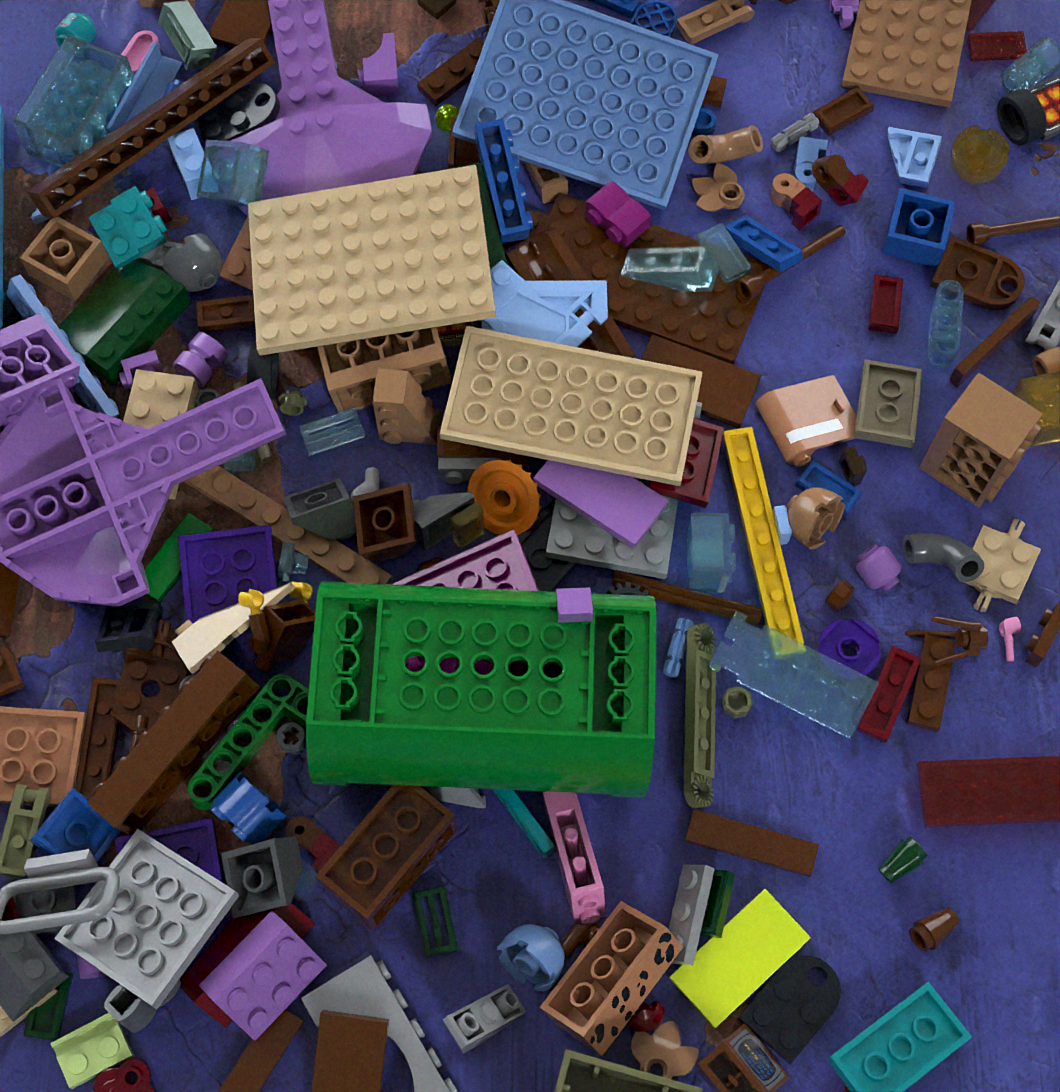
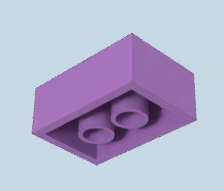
[199,910,327,1041]

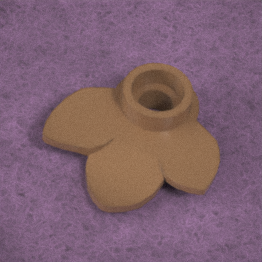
[692,163,745,212]
[631,1021,699,1079]

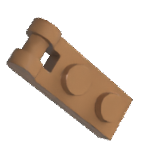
[676,0,755,45]

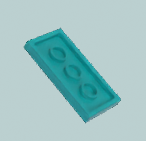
[827,982,972,1092]

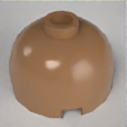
[787,487,845,550]

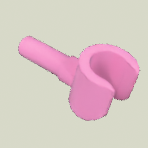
[999,617,1021,662]

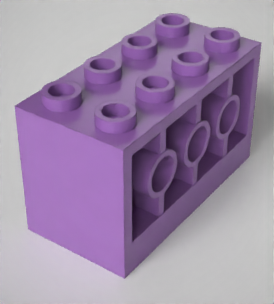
[0,313,80,433]

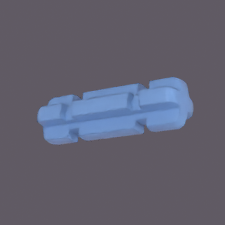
[662,618,694,678]

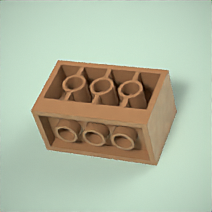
[317,327,452,415]
[919,372,1043,508]

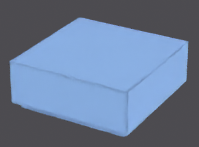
[773,505,792,545]

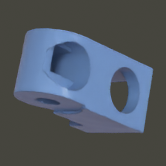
[793,137,828,192]

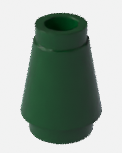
[878,836,928,884]

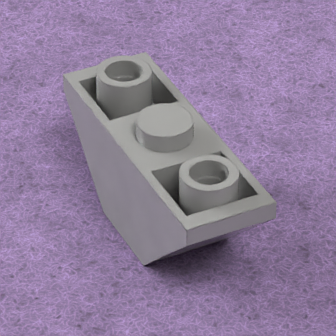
[443,984,526,1054]

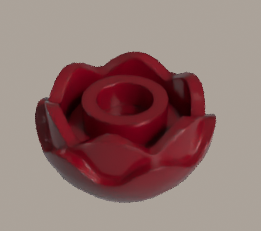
[627,1000,665,1032]

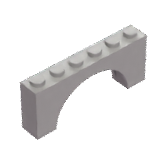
[301,955,457,1092]

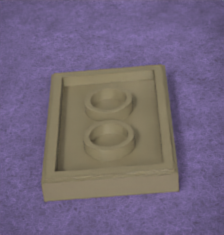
[854,359,923,448]

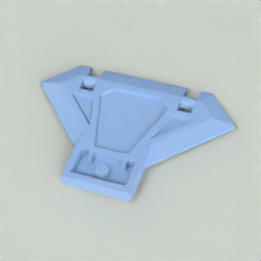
[479,260,608,347]

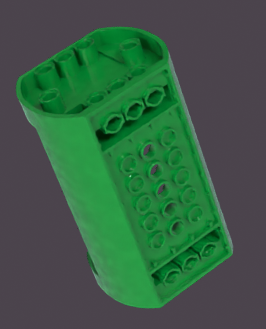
[306,581,656,798]

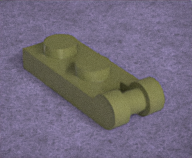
[0,784,51,879]

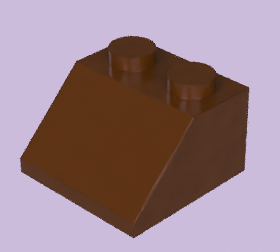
[353,483,417,563]

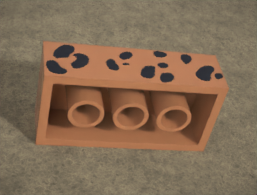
[539,901,683,1056]

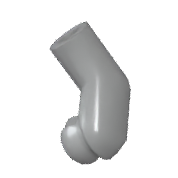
[350,467,380,508]

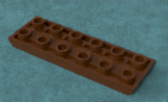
[504,226,637,359]

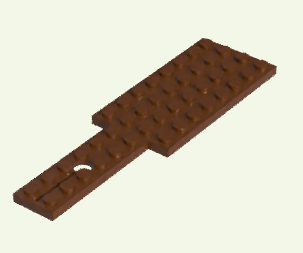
[415,170,771,365]

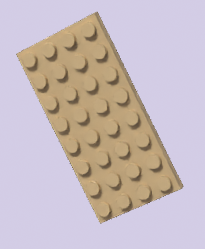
[440,326,703,486]

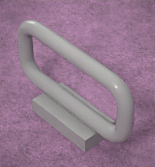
[0,849,120,934]

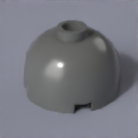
[163,233,223,292]

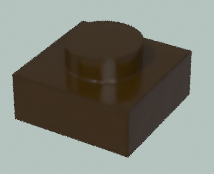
[839,446,867,486]

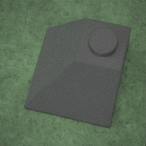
[283,478,356,540]
[413,492,476,551]

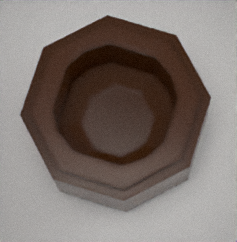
[825,580,854,611]

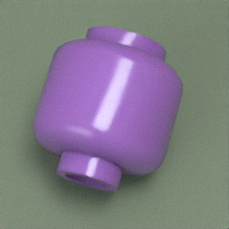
[855,544,902,591]

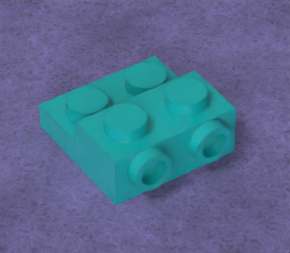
[88,186,168,269]

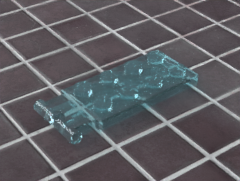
[708,610,879,739]

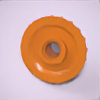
[467,458,542,535]

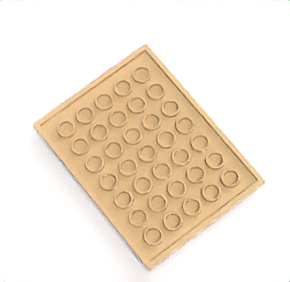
[248,165,497,356]

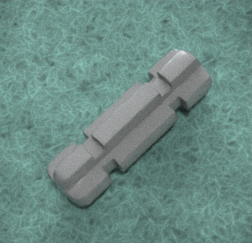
[770,113,819,152]

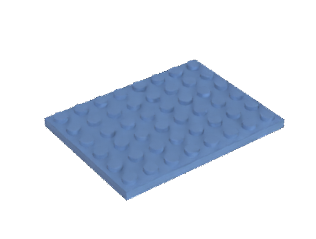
[452,0,719,210]

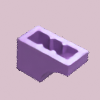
[358,33,399,97]

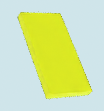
[669,889,811,1029]

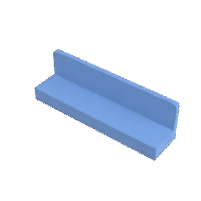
[107,42,185,135]

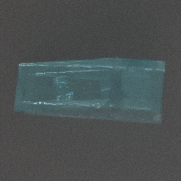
[622,247,719,292]

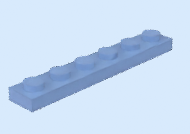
[6,274,119,418]

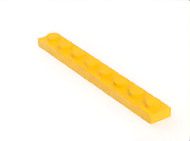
[722,427,806,659]

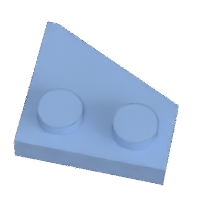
[888,127,942,188]

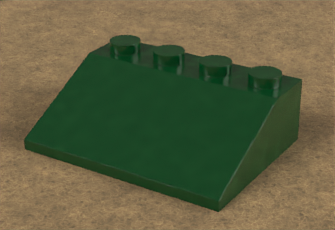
[58,260,191,386]

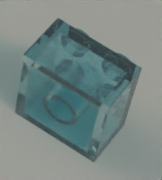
[196,140,269,207]
[686,513,736,593]

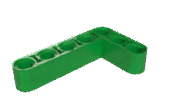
[187,674,309,811]

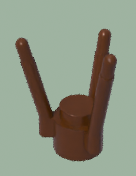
[905,616,988,666]

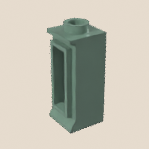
[158,0,217,71]

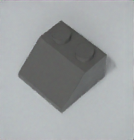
[221,836,303,919]
[0,930,69,1022]

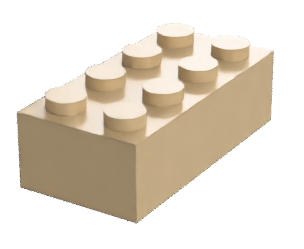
[123,369,200,500]

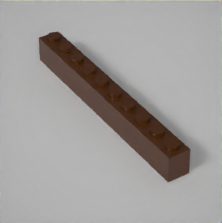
[26,38,276,218]

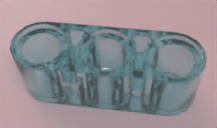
[928,280,964,368]

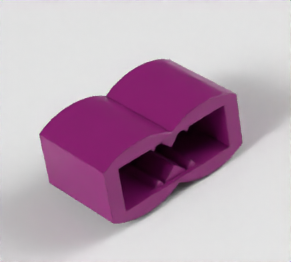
[586,181,651,247]

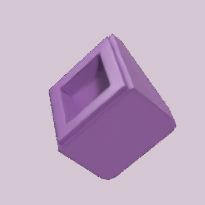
[556,588,593,623]

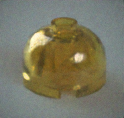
[950,126,1009,184]

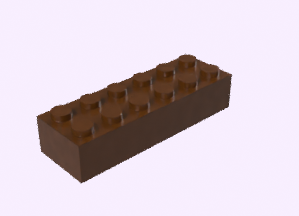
[87,650,261,835]

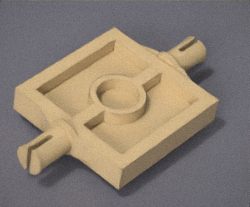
[959,519,1041,612]

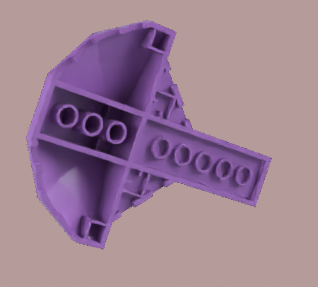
[209,0,433,217]
[0,377,286,607]

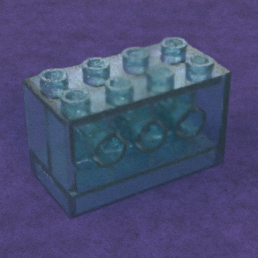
[13,35,134,167]

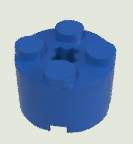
[209,772,287,845]

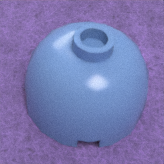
[497,924,565,991]

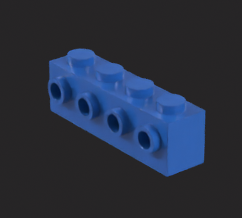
[475,119,533,244]

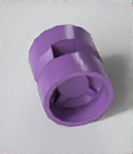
[173,332,228,388]

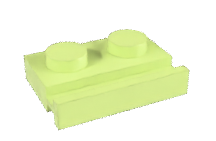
[50,1013,134,1089]

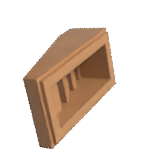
[522,161,568,204]

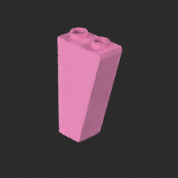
[543,791,606,925]

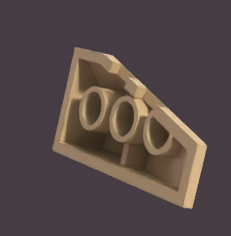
[172,582,295,675]

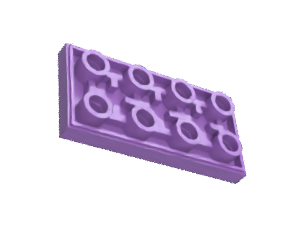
[533,460,669,549]

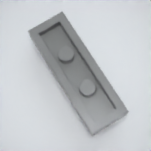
[668,864,715,966]

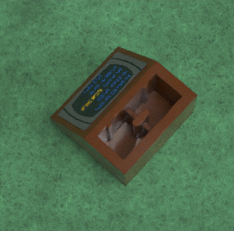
[694,1023,790,1092]

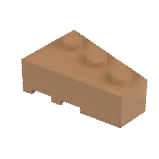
[372,368,442,445]

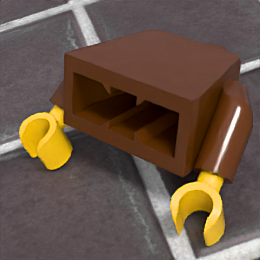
[238,582,315,672]

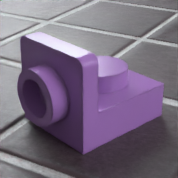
[119,350,164,390]

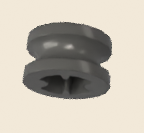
[276,722,306,754]

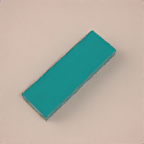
[492,789,555,859]

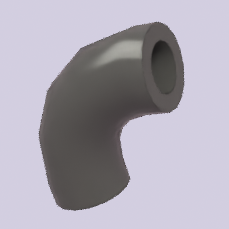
[903,533,984,582]

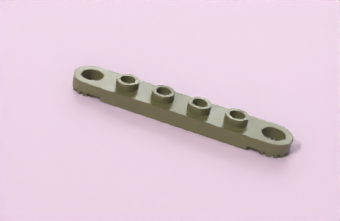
[684,623,716,809]

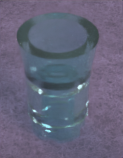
[1000,37,1060,93]

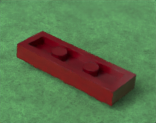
[856,645,922,743]

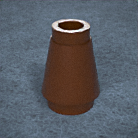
[909,907,960,952]

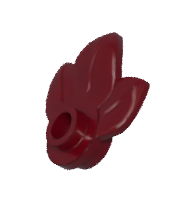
[93,1058,156,1092]

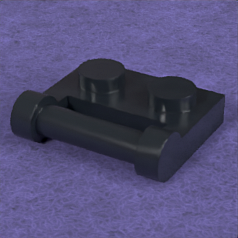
[95,602,163,652]

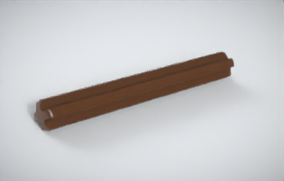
[612,570,762,625]

